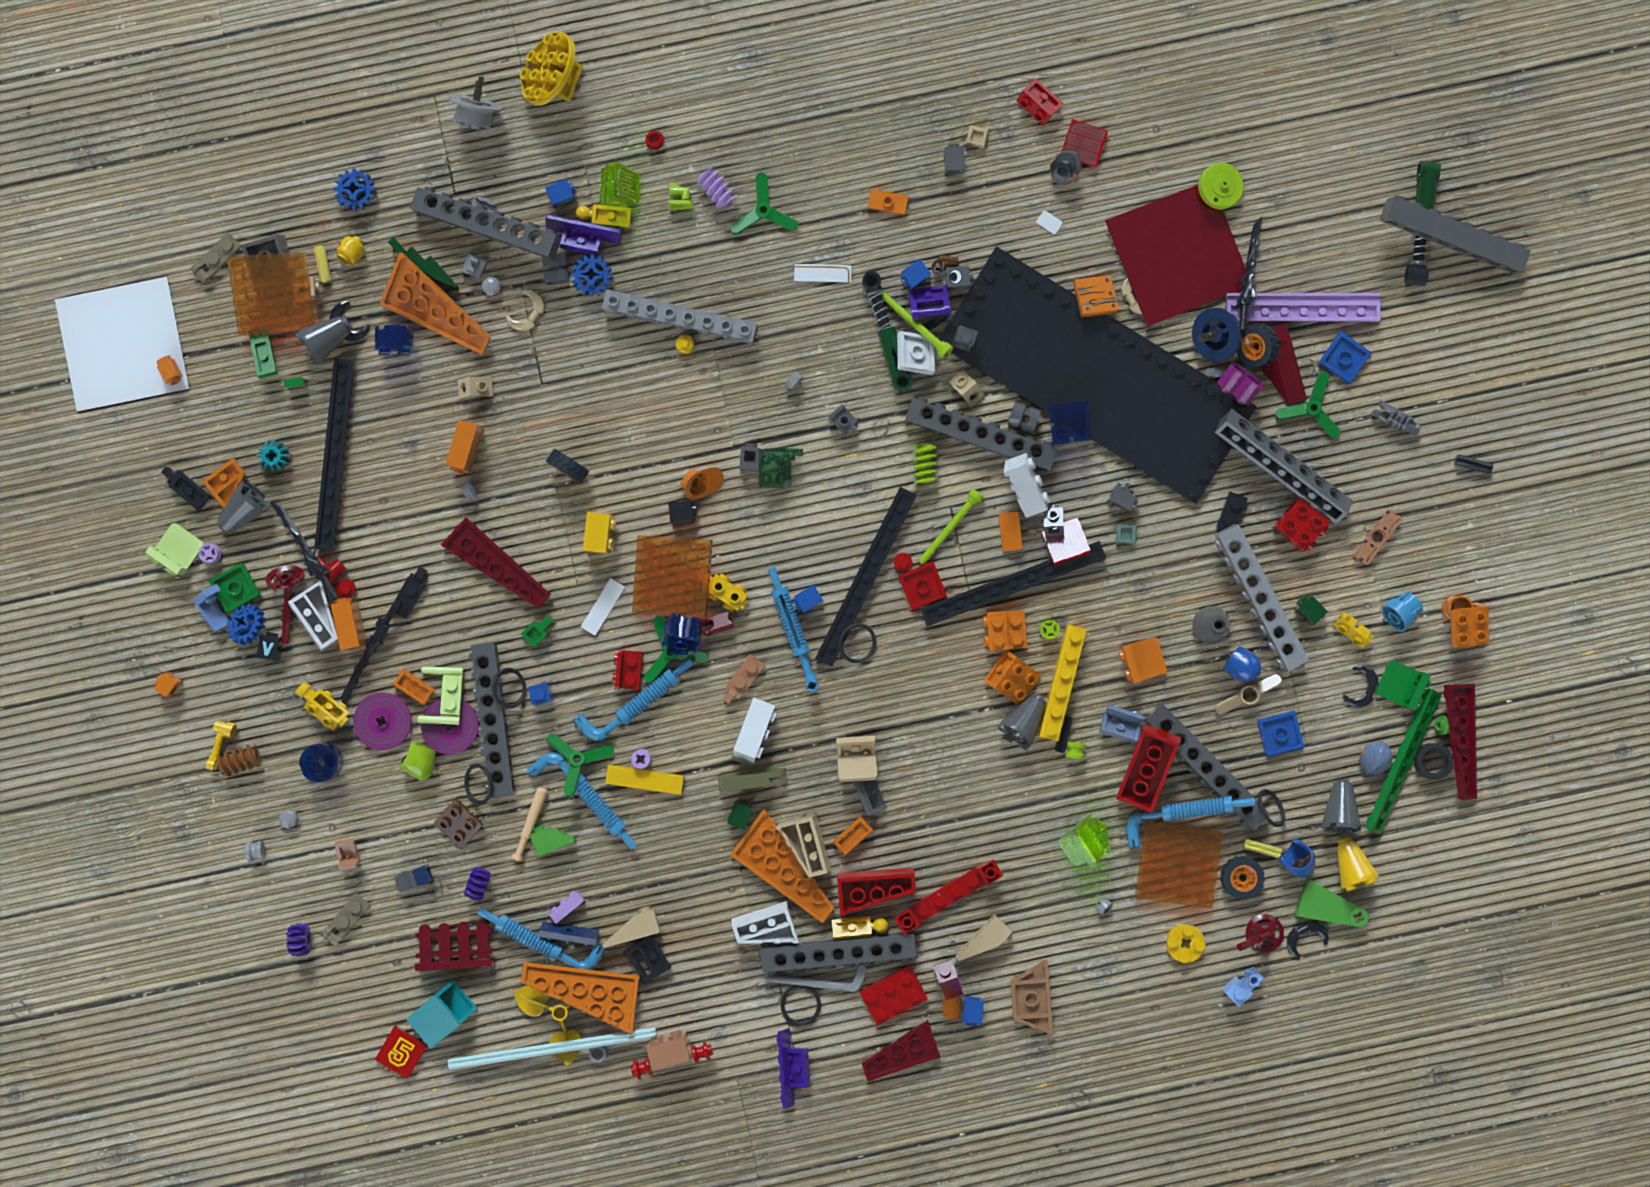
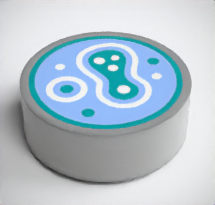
[461,481,477,501]

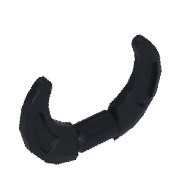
[329,301,370,342]
[1343,665,1379,707]
[1286,921,1329,958]

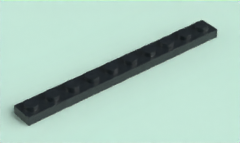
[314,358,355,551]
[815,487,917,667]
[920,541,1107,627]

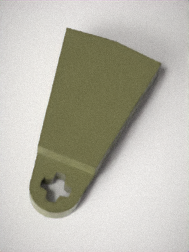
[717,768,786,792]

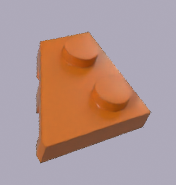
[202,458,246,508]

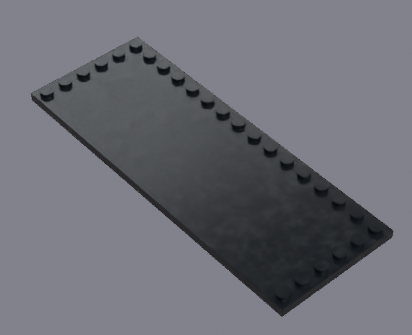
[939,246,1257,505]

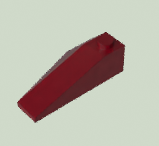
[1257,324,1307,405]

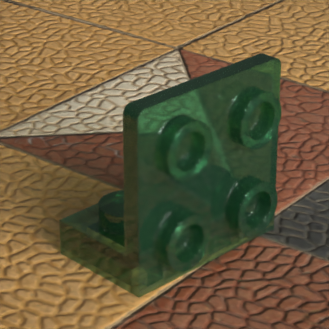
[758,448,803,488]

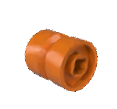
[1441,596,1474,620]

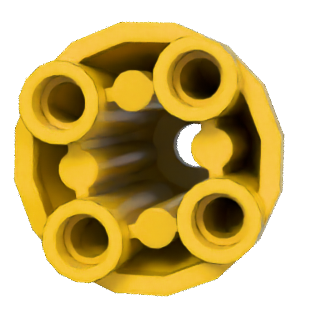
[1337,837,1379,892]

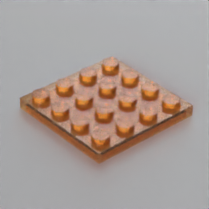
[227,252,315,334]
[632,535,713,617]
[1135,821,1222,908]

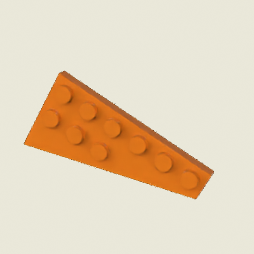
[379,252,491,355]
[730,808,834,923]
[521,962,639,1035]

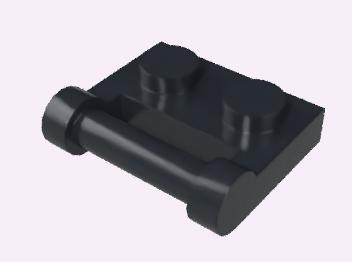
[623,935,672,985]

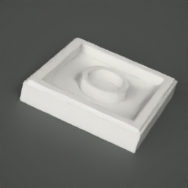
[897,331,935,375]

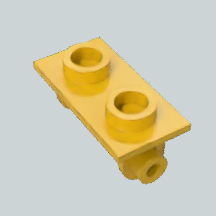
[1332,612,1373,648]

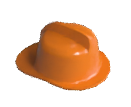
[680,467,724,501]

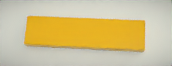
[605,764,684,795]

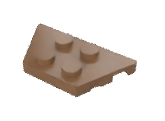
[1010,960,1053,1035]

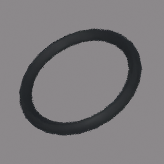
[838,623,877,663]
[492,668,526,708]
[464,764,493,804]
[1258,789,1285,827]
[780,985,821,1025]

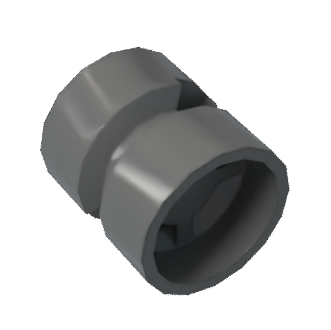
[542,253,570,285]
[1007,401,1041,434]

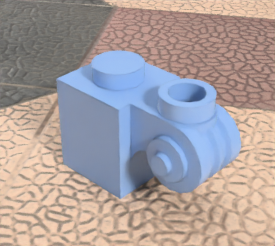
[1222,967,1264,1007]

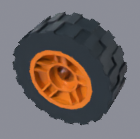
[1236,324,1280,368]
[546,449,590,484]
[1220,856,1265,900]

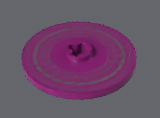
[353,692,412,750]
[421,699,479,755]

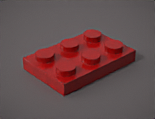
[859,964,928,1026]

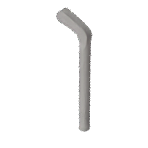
[773,964,867,992]

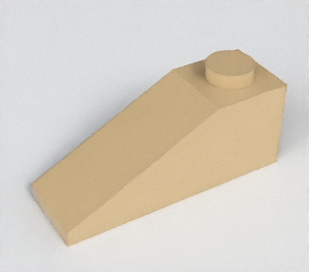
[603,906,661,948]
[955,914,1012,961]

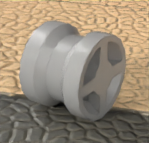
[245,841,266,862]

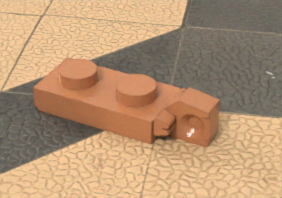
[723,654,765,704]

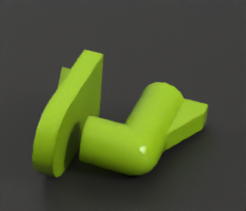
[669,183,694,211]

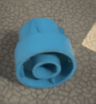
[1382,592,1423,632]

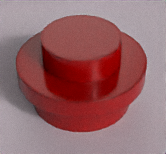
[645,131,665,150]
[893,553,913,572]
[336,579,356,598]

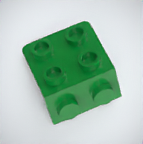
[1375,660,1431,710]

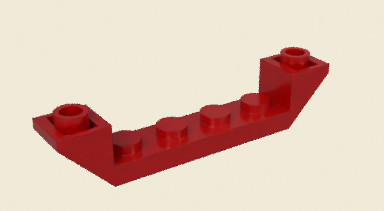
[894,859,1003,935]

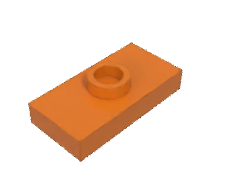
[867,188,909,216]
[392,669,436,706]
[832,816,873,856]

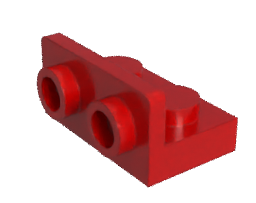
[1016,78,1064,126]
[612,650,643,690]

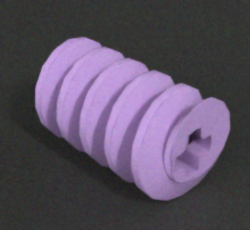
[697,166,738,209]

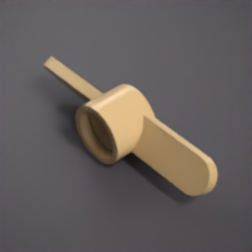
[1215,675,1281,715]

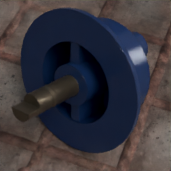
[1192,307,1244,362]

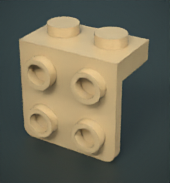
[836,736,877,782]

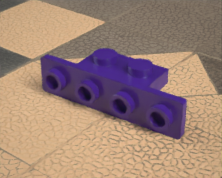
[545,215,621,256]
[776,1028,811,1109]

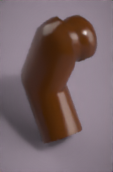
[932,255,959,273]

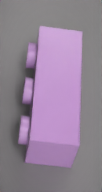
[549,890,585,924]

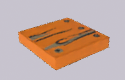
[1073,275,1119,317]

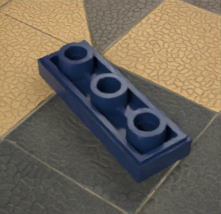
[539,921,600,946]

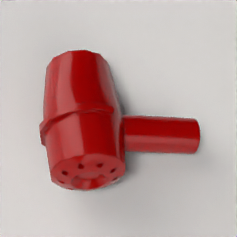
[318,555,347,584]

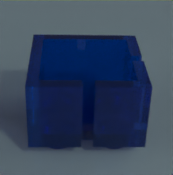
[1048,401,1091,444]

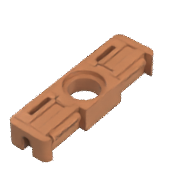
[1353,509,1402,565]

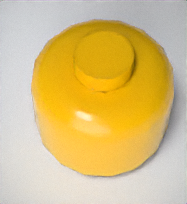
[675,335,695,355]

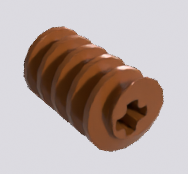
[217,744,262,777]

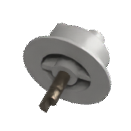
[449,76,503,130]

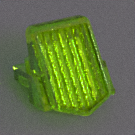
[600,162,640,206]
[1058,815,1111,869]

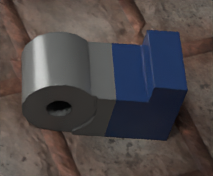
[394,864,434,892]

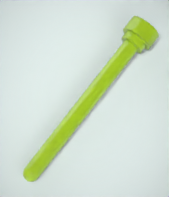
[881,293,953,359]
[919,488,984,565]

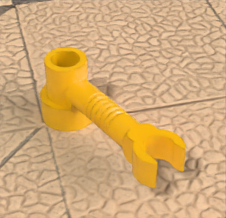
[205,721,237,770]

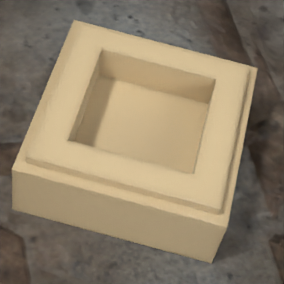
[965,125,988,149]

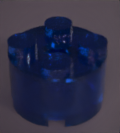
[374,325,414,356]
[662,613,702,655]
[299,743,343,783]

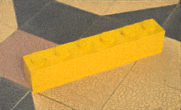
[1037,624,1087,741]

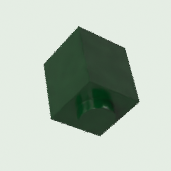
[1294,595,1328,625]
[727,799,753,830]

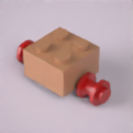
[630,1030,714,1079]

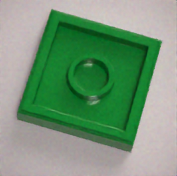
[209,562,262,614]

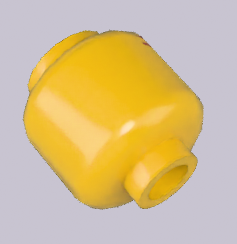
[336,236,365,265]

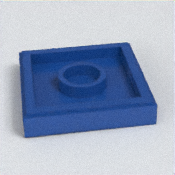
[1317,331,1372,385]
[1257,710,1304,757]

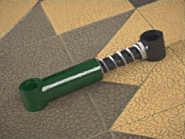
[1404,161,1441,286]
[862,271,912,393]

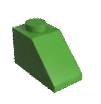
[530,825,576,856]

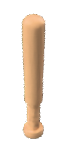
[511,787,548,862]

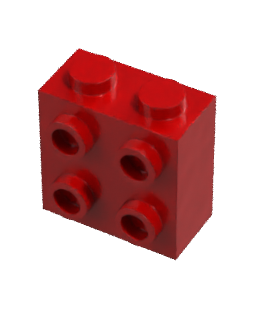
[1272,497,1330,552]

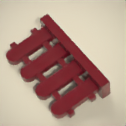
[415,920,495,972]

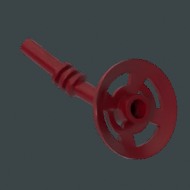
[265,565,305,644]
[1237,914,1284,952]

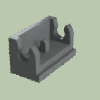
[853,780,887,816]

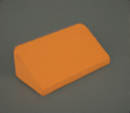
[998,511,1023,552]

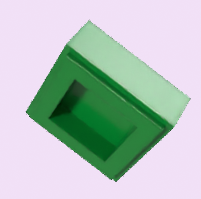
[283,377,308,390]

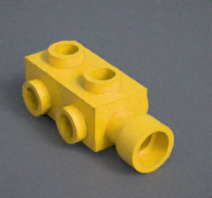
[694,568,748,612]
[295,681,350,732]

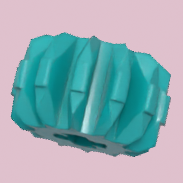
[256,440,291,473]

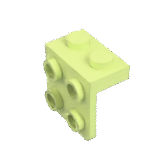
[145,523,204,576]

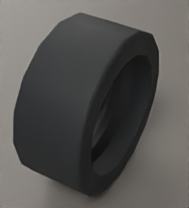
[1414,743,1453,780]

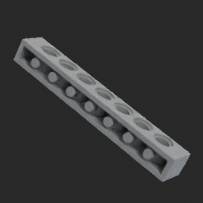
[602,289,757,345]
[1214,524,1309,671]

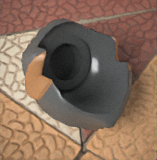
[1049,151,1081,185]

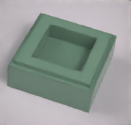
[1115,524,1136,544]

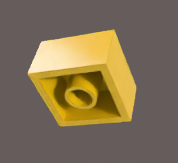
[583,512,617,554]

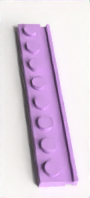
[1226,293,1381,322]

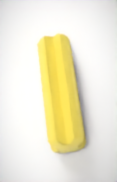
[314,246,331,284]
[1243,839,1282,858]

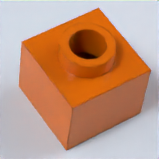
[153,672,183,697]

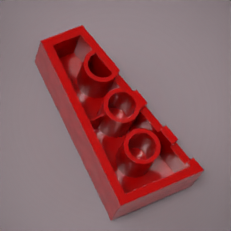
[837,867,916,916]

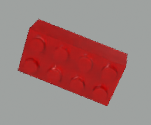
[1116,724,1181,813]

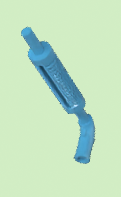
[768,567,819,692]
[573,658,694,741]
[527,752,637,850]
[1125,796,1256,848]
[477,907,607,970]

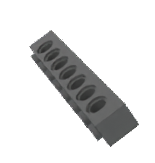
[410,186,562,261]
[904,396,1058,472]
[1215,409,1353,524]
[469,642,516,798]
[1144,703,1271,830]
[760,931,916,975]

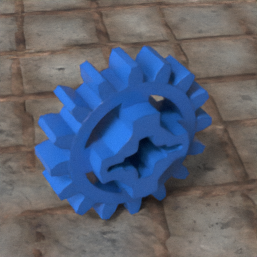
[333,168,376,211]
[571,254,613,297]
[226,604,266,646]

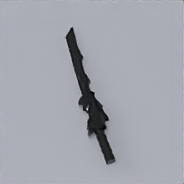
[1235,216,1262,332]
[270,502,339,601]
[341,598,403,704]

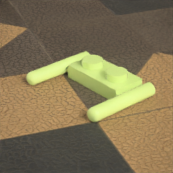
[417,666,464,725]

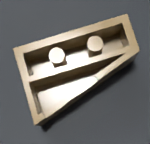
[775,814,831,878]

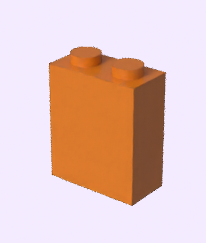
[445,420,483,474]
[331,598,366,650]

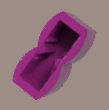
[1217,362,1264,405]

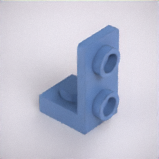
[193,584,229,632]

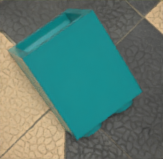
[406,979,478,1049]

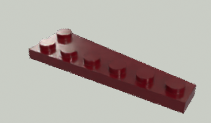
[441,517,552,608]
[1443,684,1477,800]

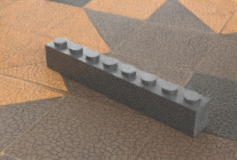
[1379,195,1531,274]

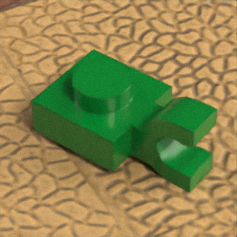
[521,615,555,648]

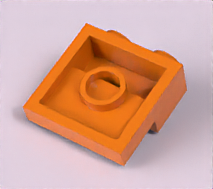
[983,610,1027,651]

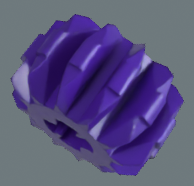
[464,867,491,901]
[286,923,312,957]

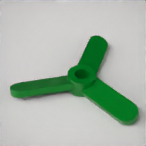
[731,172,799,235]
[1275,371,1340,438]
[644,616,709,683]
[547,734,614,797]

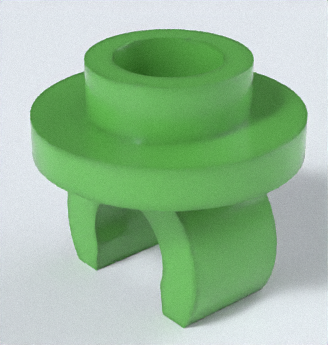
[1434,715,1450,735]

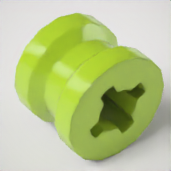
[1039,620,1060,639]
[1065,741,1086,760]

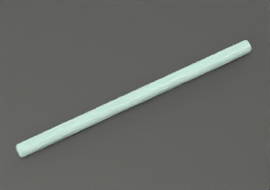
[448,1028,657,1070]

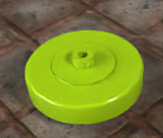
[1198,163,1244,210]

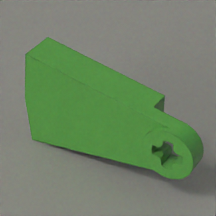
[1295,879,1369,927]

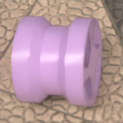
[199,544,222,563]
[631,749,651,769]

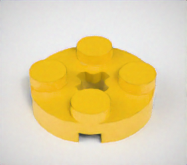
[1166,924,1206,963]

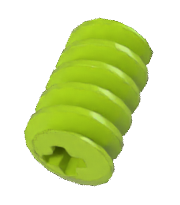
[913,444,938,484]

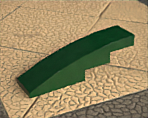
[388,237,459,289]

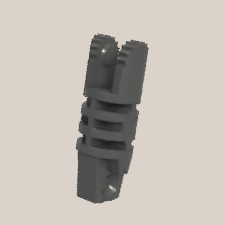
[1371,400,1421,435]

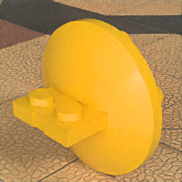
[520,32,583,106]

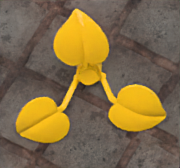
[514,986,581,1065]

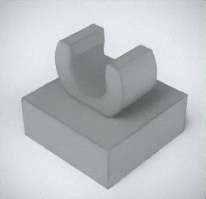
[461,254,487,280]

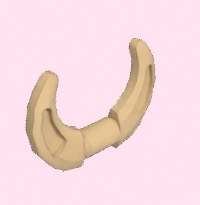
[1121,278,1142,315]
[506,290,544,331]

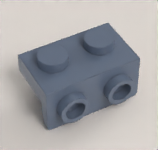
[1099,705,1145,744]

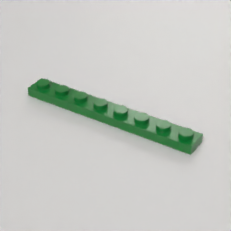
[1365,688,1442,835]

